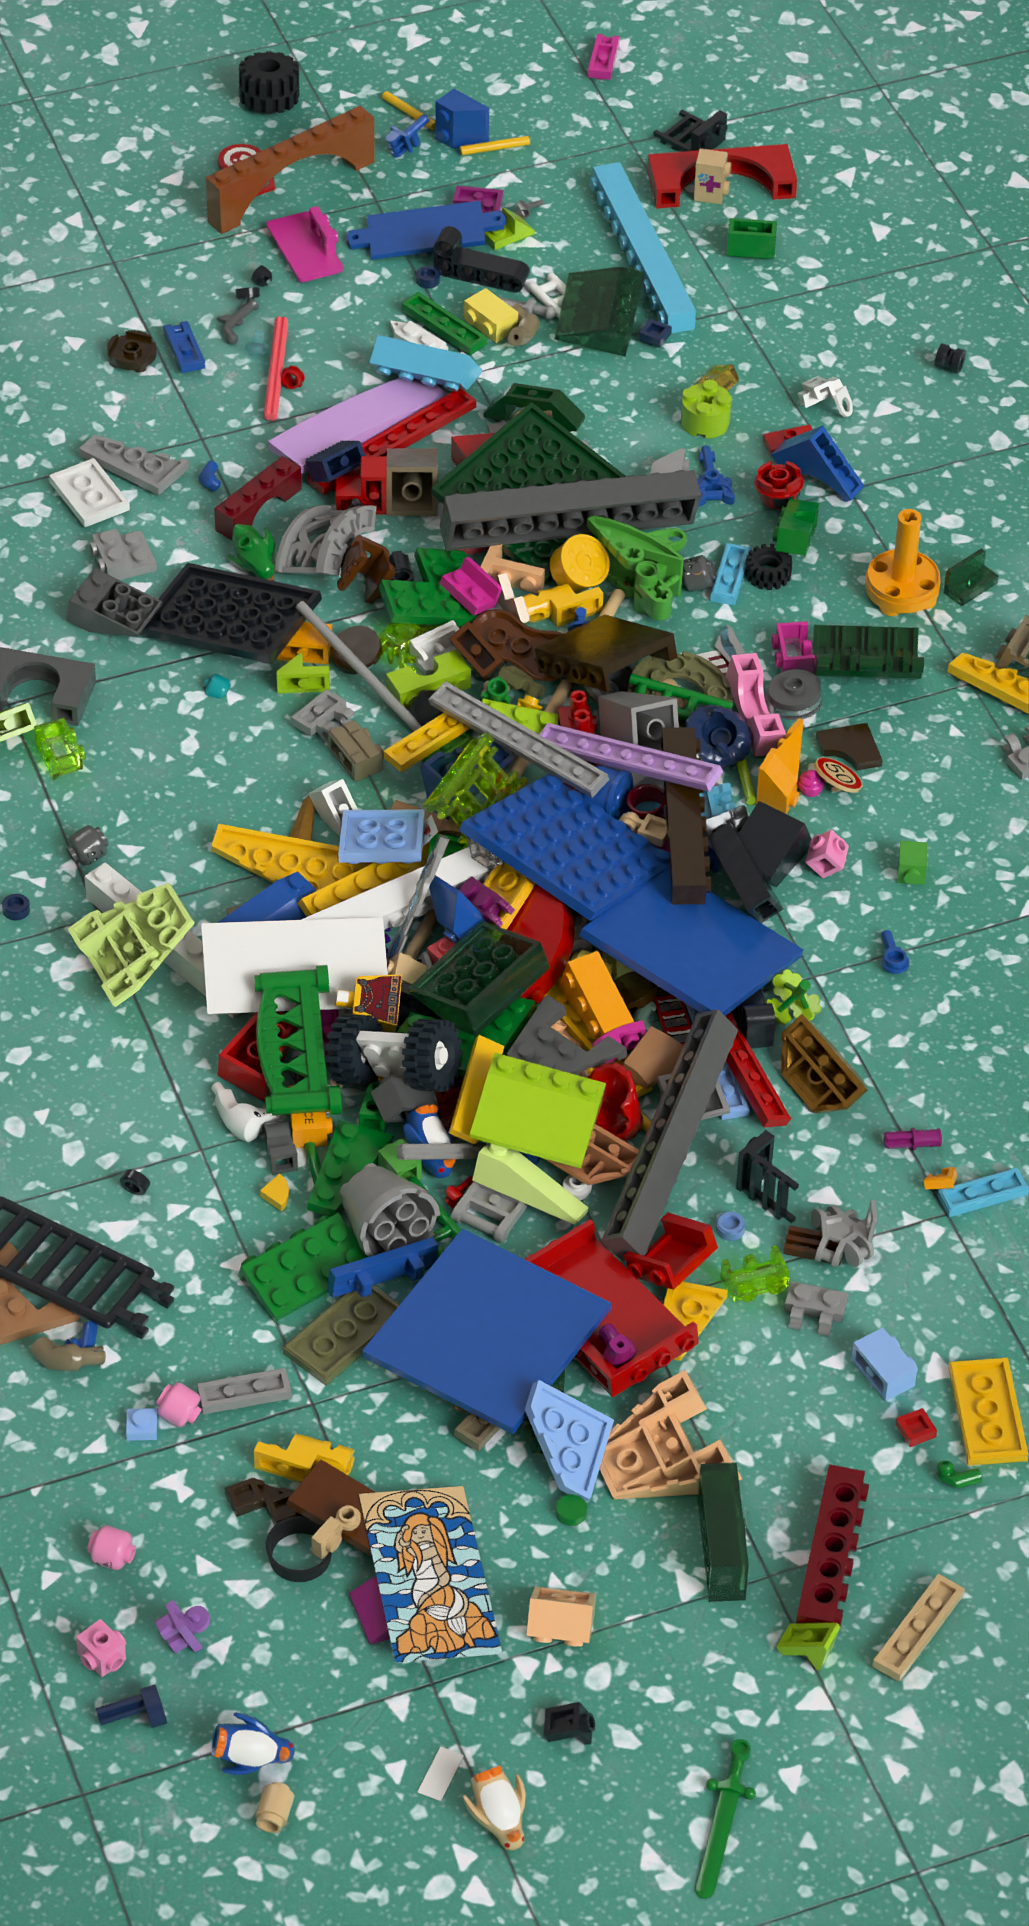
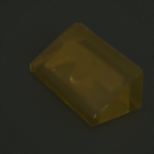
[694,364,739,391]

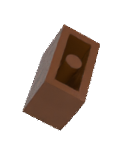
[449,621,505,681]

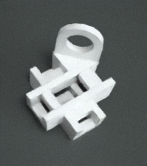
[797,376,853,417]

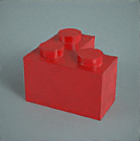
[336,456,387,515]

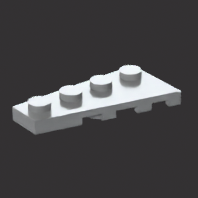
[79,435,190,496]

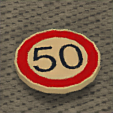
[814,757,863,793]

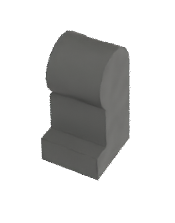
[264,1120,298,1175]

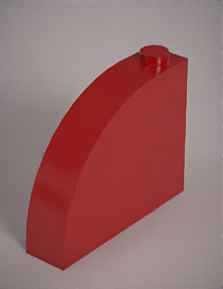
[470,883,575,1004]

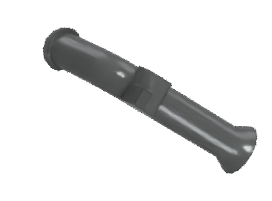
[217,298,258,345]

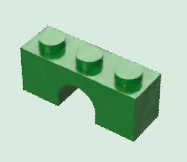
[772,498,820,556]

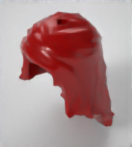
[587,1062,643,1141]

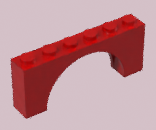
[647,144,797,209]

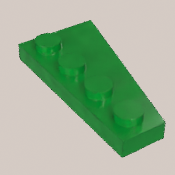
[307,1120,394,1217]

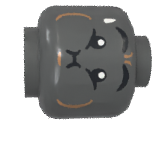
[681,555,716,592]

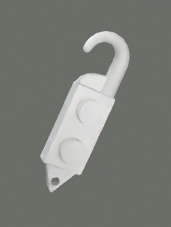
[390,321,467,355]

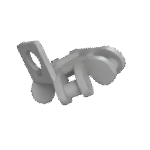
[810,1200,877,1268]

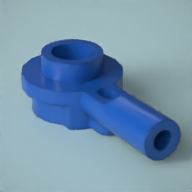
[881,930,909,974]

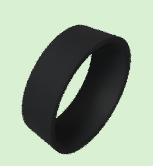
[266,1516,332,1582]

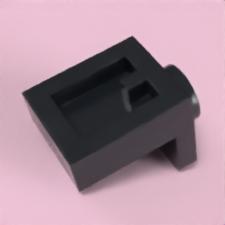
[543,1702,595,1745]

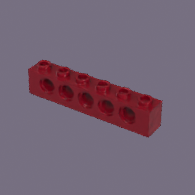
[796,1464,869,1628]

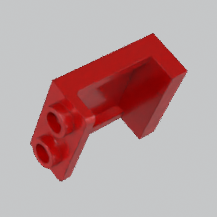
[624,1212,718,1290]

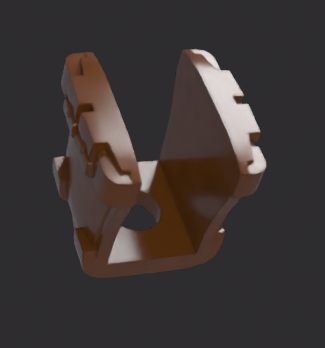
[337,535,395,604]

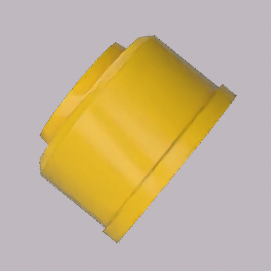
[550,534,610,593]

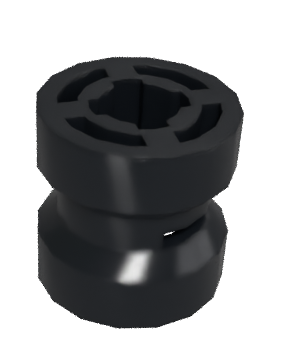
[935,343,966,373]

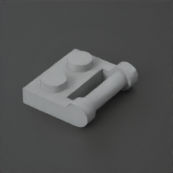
[451,1181,527,1243]

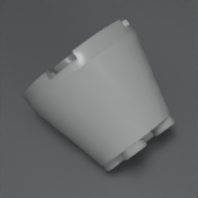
[340,1163,440,1257]

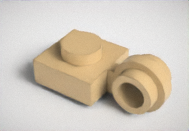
[619,812,667,847]
[311,1505,361,1560]

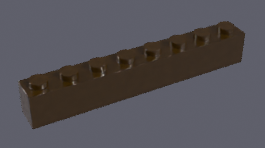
[661,727,711,904]

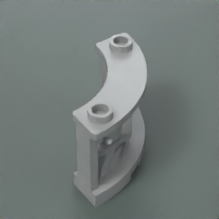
[274,505,376,576]

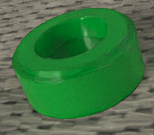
[556,1494,587,1526]

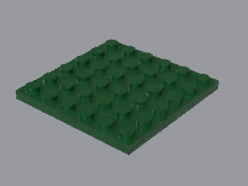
[431,402,626,585]

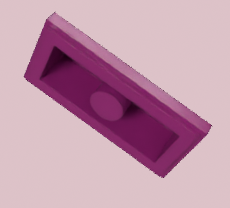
[349,1576,390,1645]

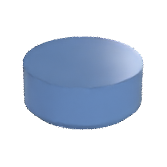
[716,1212,746,1241]

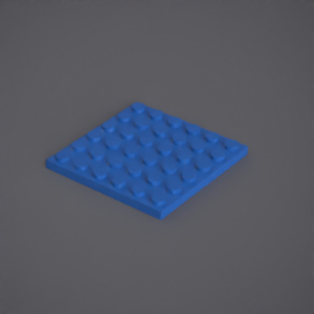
[459,774,669,921]

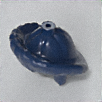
[685,704,753,768]

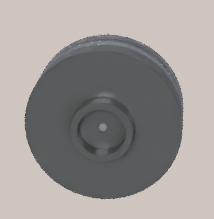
[768,669,822,720]

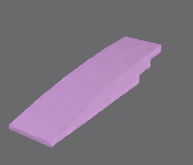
[268,378,448,474]

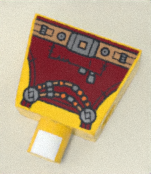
[336,975,402,1033]

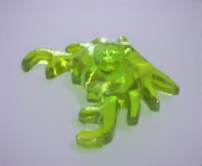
[378,622,441,673]

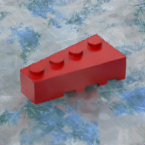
[218,1011,299,1102]

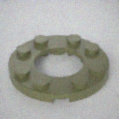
[627,651,733,728]

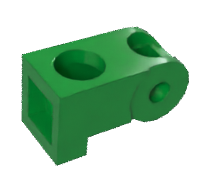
[359,1084,387,1132]

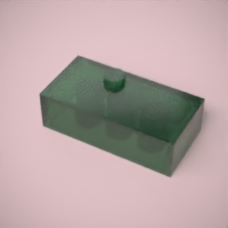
[697,1462,749,1602]

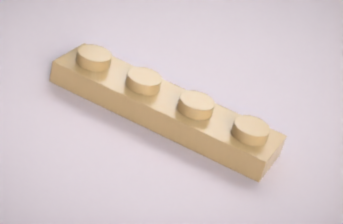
[872,1574,965,1682]

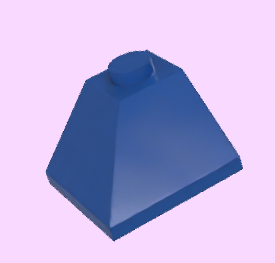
[429,875,488,947]

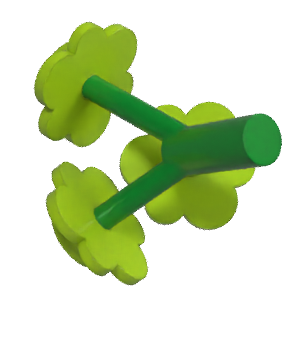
[765,969,821,1025]

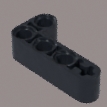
[434,226,530,293]
[733,989,775,1049]

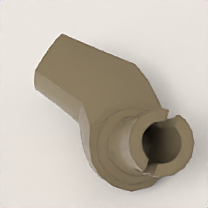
[508,303,540,346]
[30,1337,106,1372]

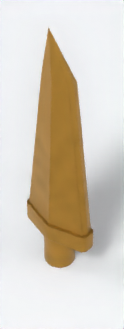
[289,795,315,841]

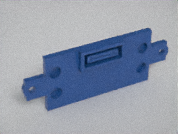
[347,200,506,260]

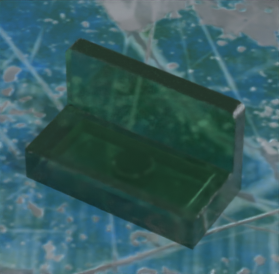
[944,548,999,606]

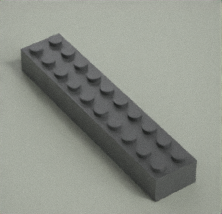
[440,470,701,551]

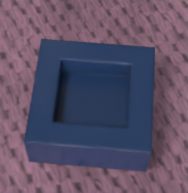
[639,318,672,348]

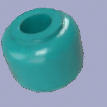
[203,674,231,699]

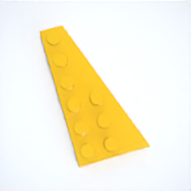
[211,824,375,891]
[298,841,430,917]

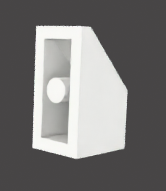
[308,779,358,836]

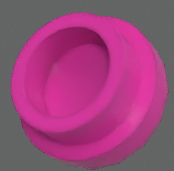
[798,770,825,797]

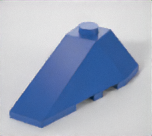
[217,871,316,923]

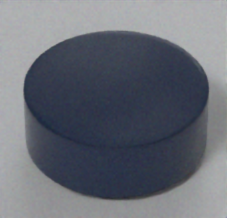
[416,266,440,289]
[2,894,30,920]

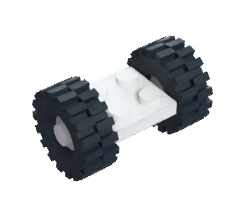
[325,1014,462,1092]

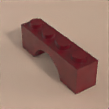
[214,456,302,540]

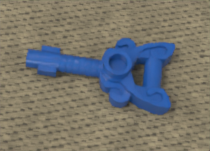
[697,445,735,507]

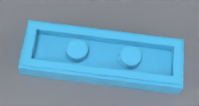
[710,543,751,606]
[937,1168,1029,1217]

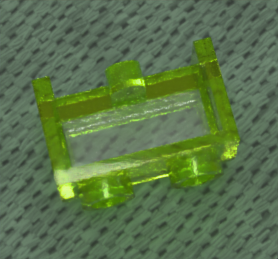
[34,718,86,780]
[720,1245,790,1302]

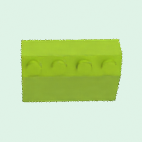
[469,1053,606,1169]

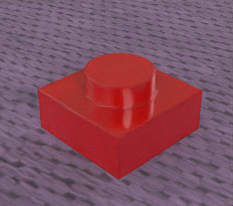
[895,1408,937,1447]

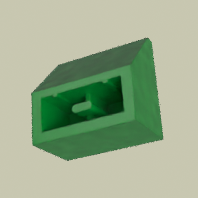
[727,218,777,259]

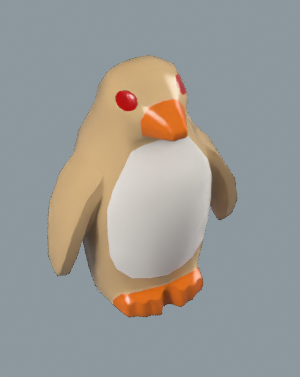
[463,1766,526,1850]

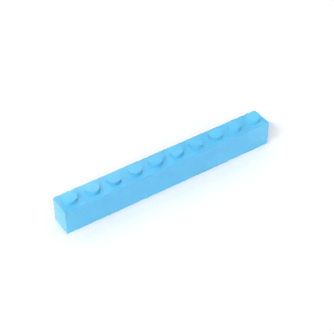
[590,162,696,334]

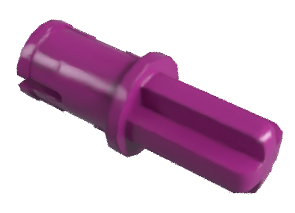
[884,1128,942,1150]

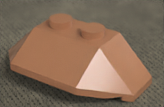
[545,1124,639,1185]

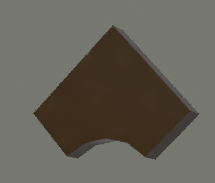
[816,723,882,771]

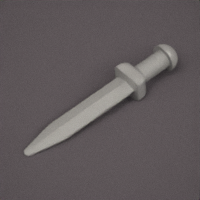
[470,293,556,319]

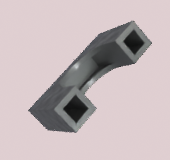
[0,647,96,726]

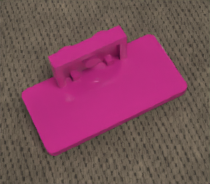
[267,206,343,282]

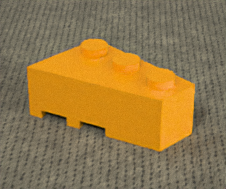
[558,951,634,1040]

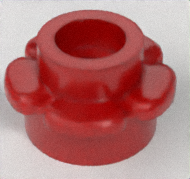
[281,365,305,389]

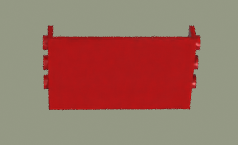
[525,1219,699,1398]

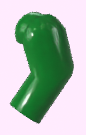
[936,1460,982,1489]

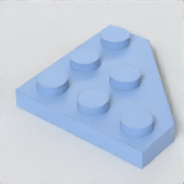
[525,1380,614,1502]

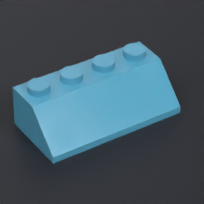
[369,335,482,392]

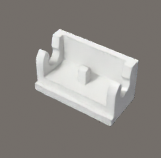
[410,620,464,676]

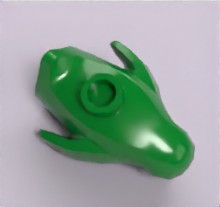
[228,524,275,581]

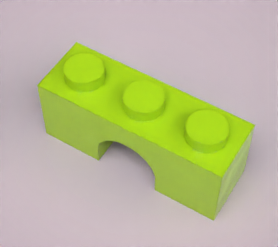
[386,649,471,710]

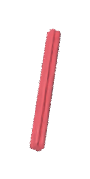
[264,316,288,421]

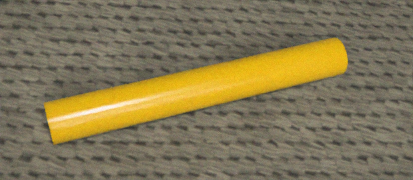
[382,91,435,130]
[460,136,530,156]

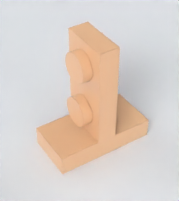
[480,545,545,593]

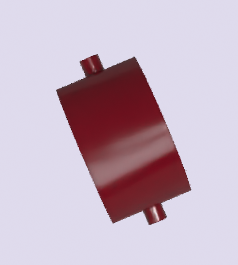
[627,784,666,820]

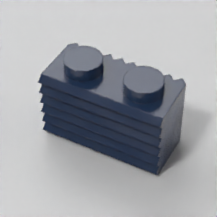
[305,440,365,483]

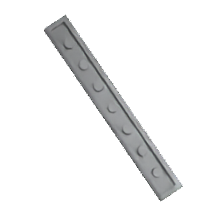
[429,681,609,798]

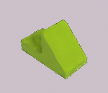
[484,207,535,250]
[277,653,330,693]
[776,1623,840,1671]

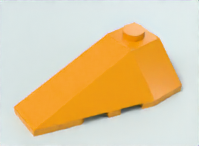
[756,718,804,814]

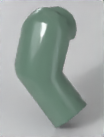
[632,1001,656,1034]

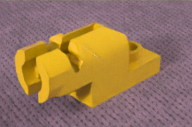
[522,583,603,627]
[254,1434,355,1483]

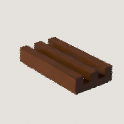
[783,1225,844,1265]

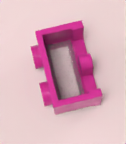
[771,621,815,674]

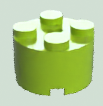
[681,380,732,438]

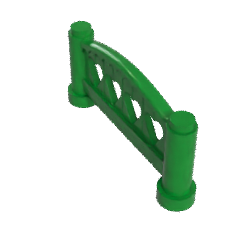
[254,965,342,1115]

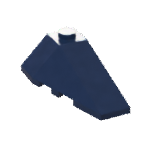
[420,740,516,820]

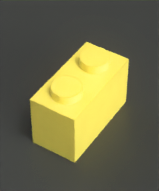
[464,288,518,343]

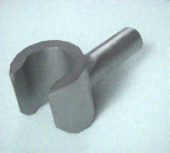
[515,199,544,219]

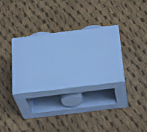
[851,1328,918,1402]

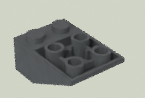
[66,568,163,637]

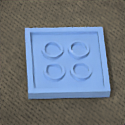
[338,809,425,864]

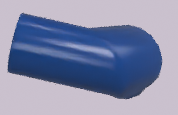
[199,461,221,492]
[64,1321,98,1348]

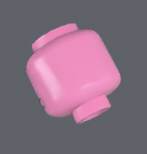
[155,1382,202,1427]
[87,1525,136,1570]

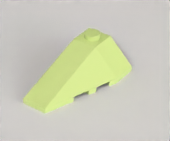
[472,1143,589,1225]

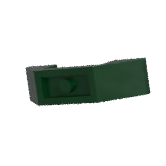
[483,383,585,432]

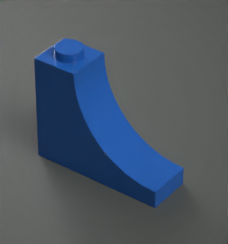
[771,426,864,502]

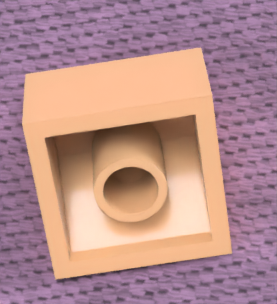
[526,1587,597,1646]

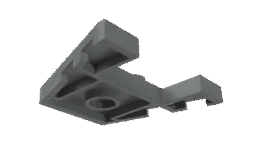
[507,995,627,1076]

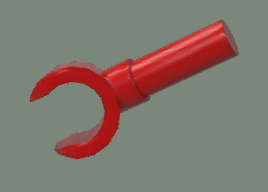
[445,1176,474,1209]

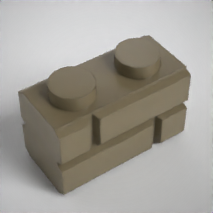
[328,720,384,782]

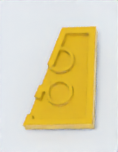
[664,1282,728,1361]

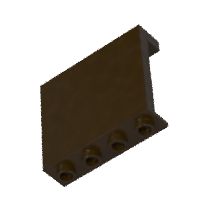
[535,615,678,692]

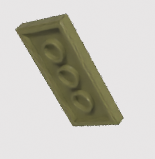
[283,1285,400,1386]

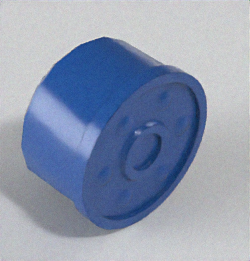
[581,765,633,820]

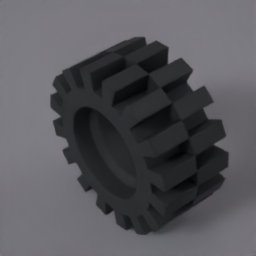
[745,544,793,590]

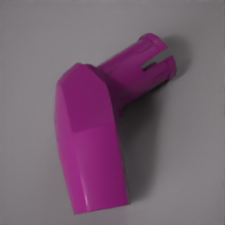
[598,1324,637,1366]

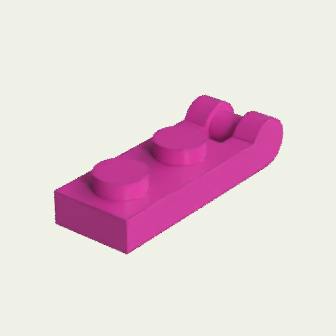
[588,34,620,80]

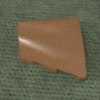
[623,1026,683,1089]

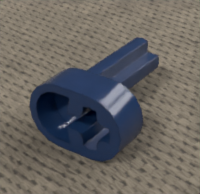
[95,1684,167,1728]

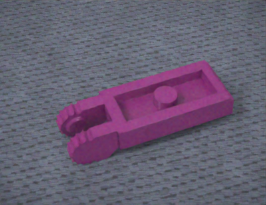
[459,876,515,928]

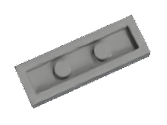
[197,1368,292,1415]

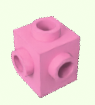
[805,829,849,879]
[76,1619,126,1677]

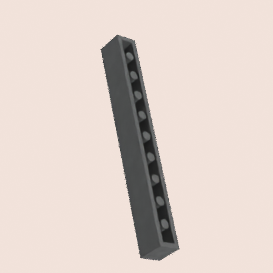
[601,1009,738,1262]

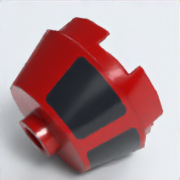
[754,461,804,510]

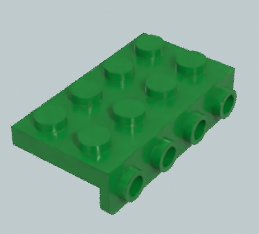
[238,1213,367,1322]

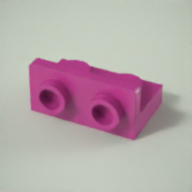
[439,557,502,615]

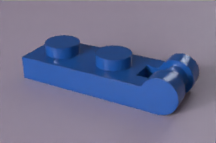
[163,321,205,373]

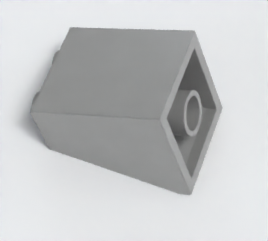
[598,691,679,751]

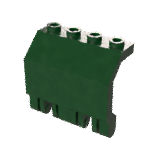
[813,625,924,679]

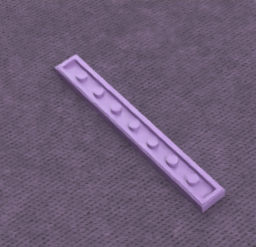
[539,723,723,792]

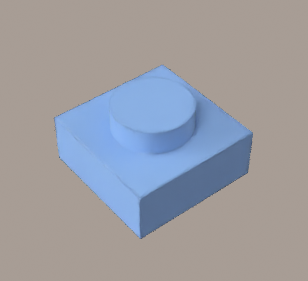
[126,1408,158,1441]

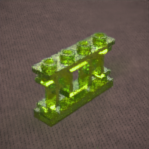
[423,732,528,850]

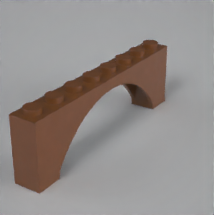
[206,106,375,234]

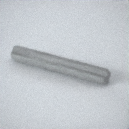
[397,1143,487,1160]

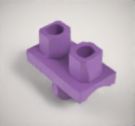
[155,1600,211,1653]

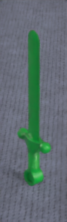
[695,1739,756,1899]

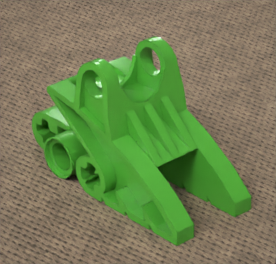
[587,515,687,621]

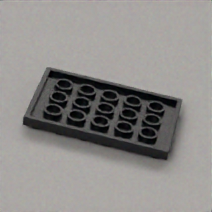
[139,563,322,664]

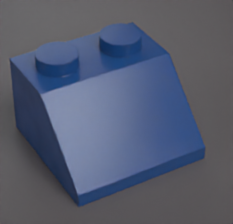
[435,89,489,149]

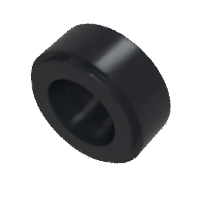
[235,287,260,300]
[120,1169,150,1195]

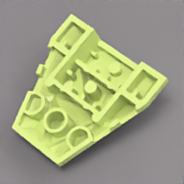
[68,883,195,1007]

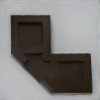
[225,1478,303,1526]

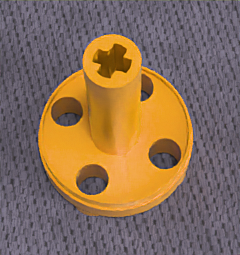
[865,509,940,616]

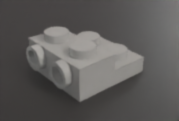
[89,529,157,580]

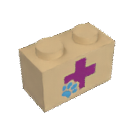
[694,149,731,204]

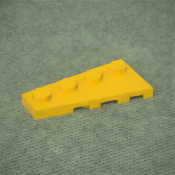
[947,652,1029,714]

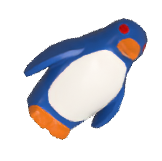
[404,1105,456,1178]
[212,1712,295,1775]

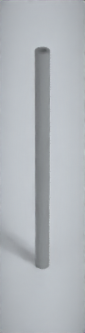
[296,601,421,732]

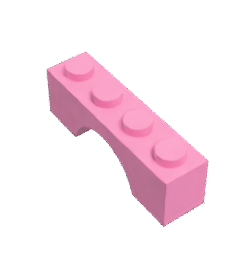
[726,653,786,757]

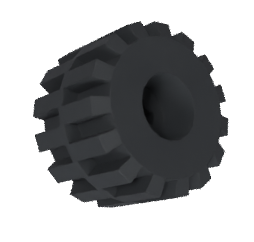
[239,51,299,114]

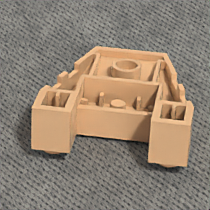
[600,1370,742,1500]

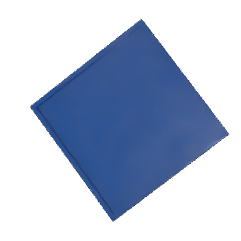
[579,867,804,1016]
[362,1229,612,1435]

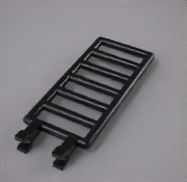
[0,1196,174,1339]

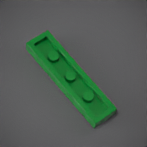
[401,292,487,356]

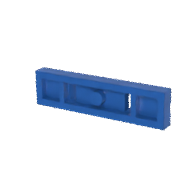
[327,1237,439,1298]

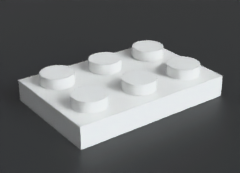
[49,458,130,527]

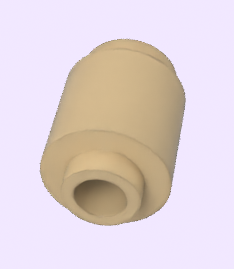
[255,1782,294,1833]

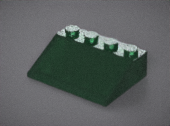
[554,266,644,356]
[407,921,550,1036]

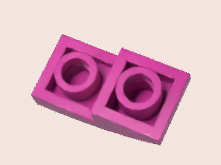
[592,1020,646,1063]

